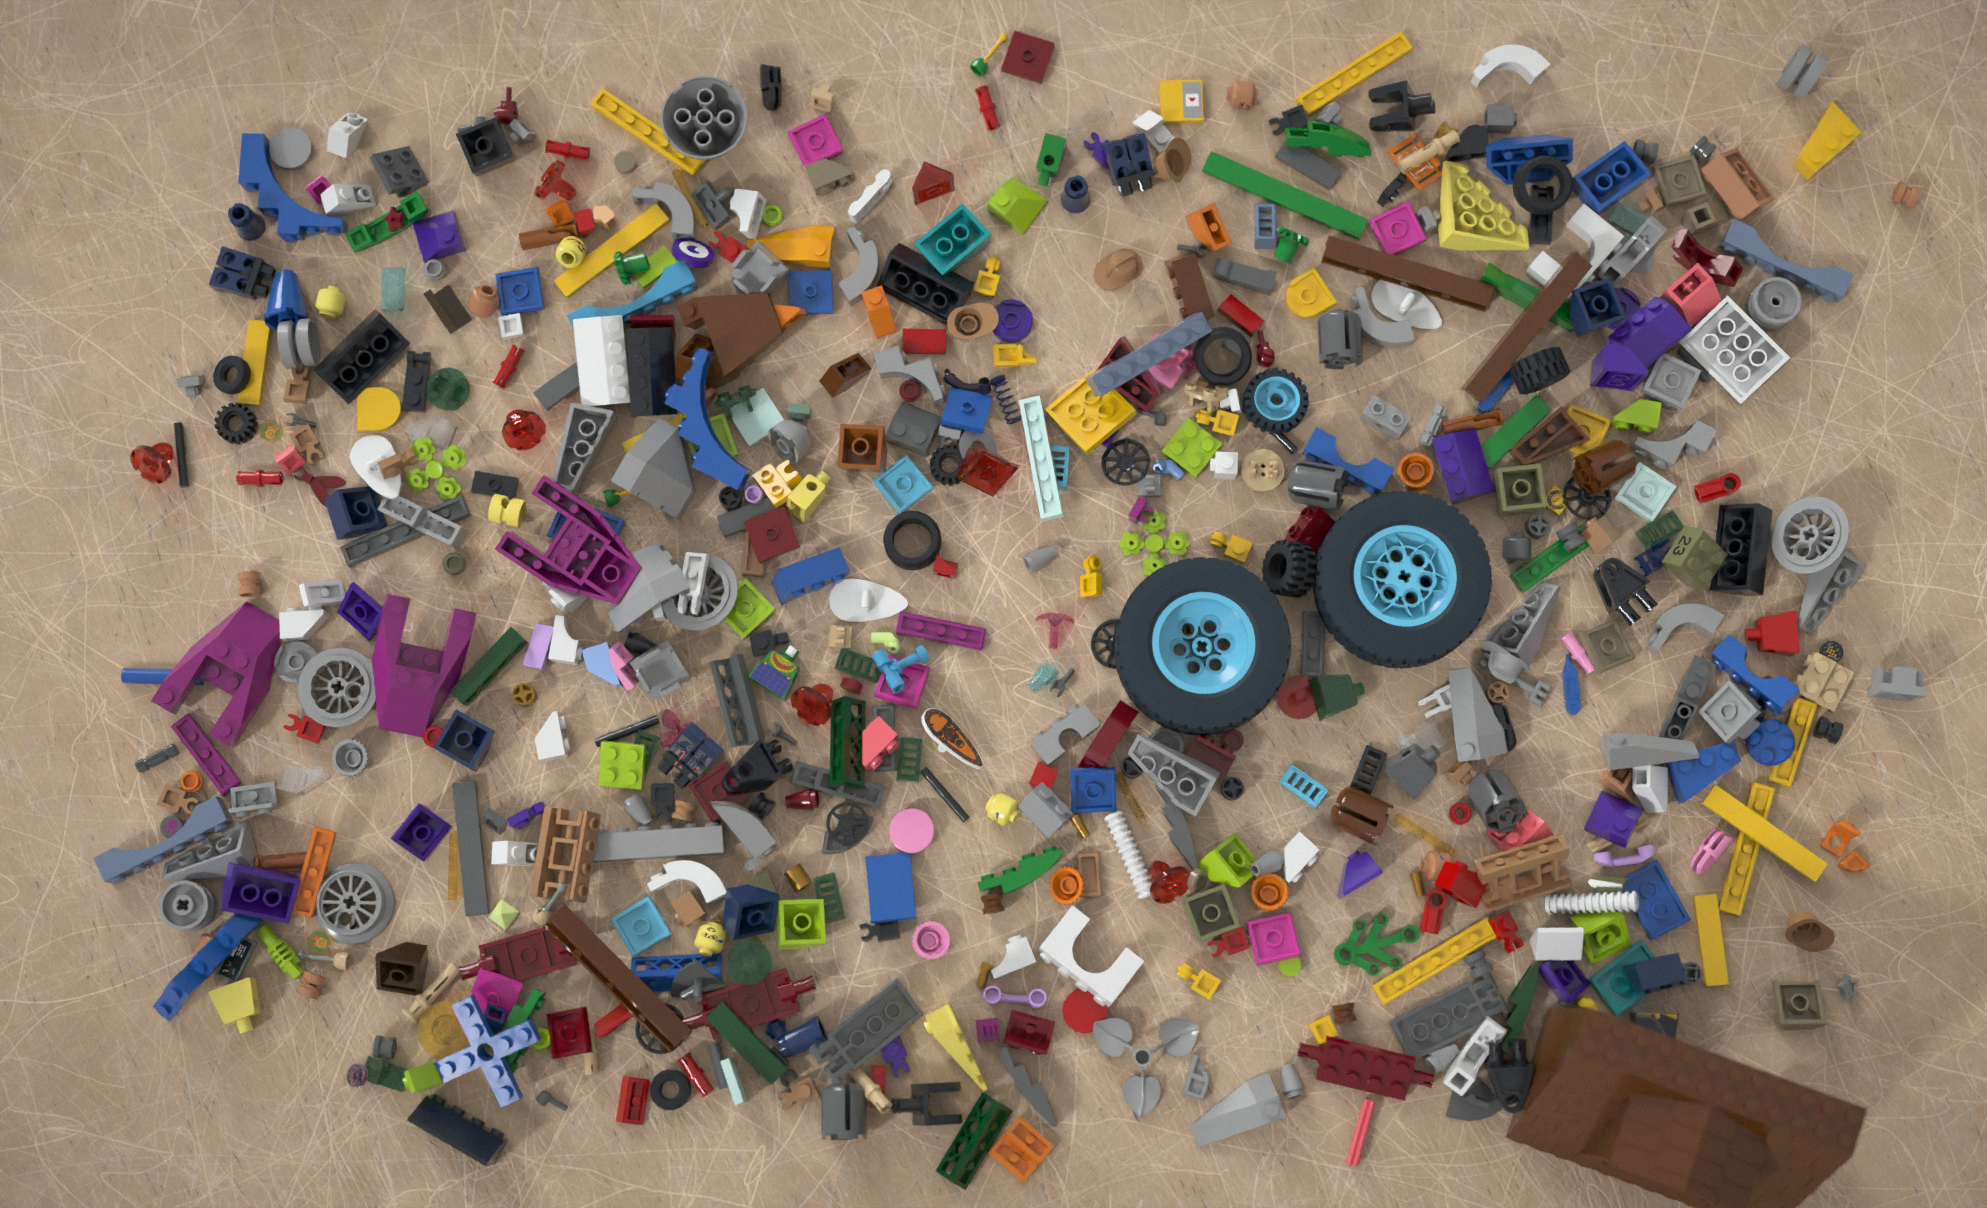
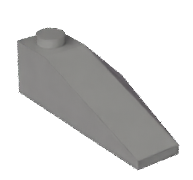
[1598,733,1699,770]
[161,821,257,882]

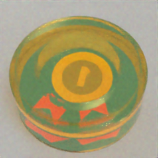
[259,420,283,443]
[307,931,331,954]

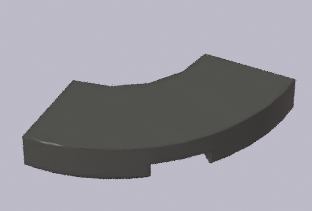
[822,813,873,855]

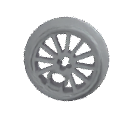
[1771,496,1849,574]
[661,555,738,630]
[298,648,376,727]
[315,863,394,944]

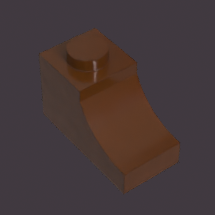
[675,333,714,379]
[819,352,872,398]

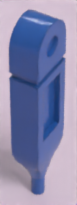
[1478,370,1512,413]
[1562,654,1581,715]

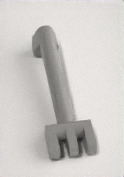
[1478,653,1552,707]

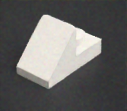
[1133,110,1174,155]
[299,580,345,608]

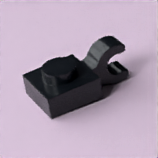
[749,630,790,657]

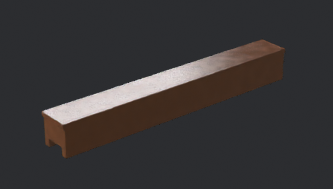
[1321,236,1495,312]
[1461,251,1592,402]
[544,903,692,1052]

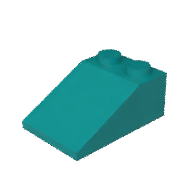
[914,203,991,276]

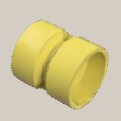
[488,494,527,528]

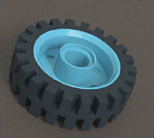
[1243,368,1309,435]

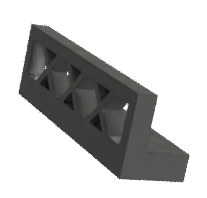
[709,654,765,747]

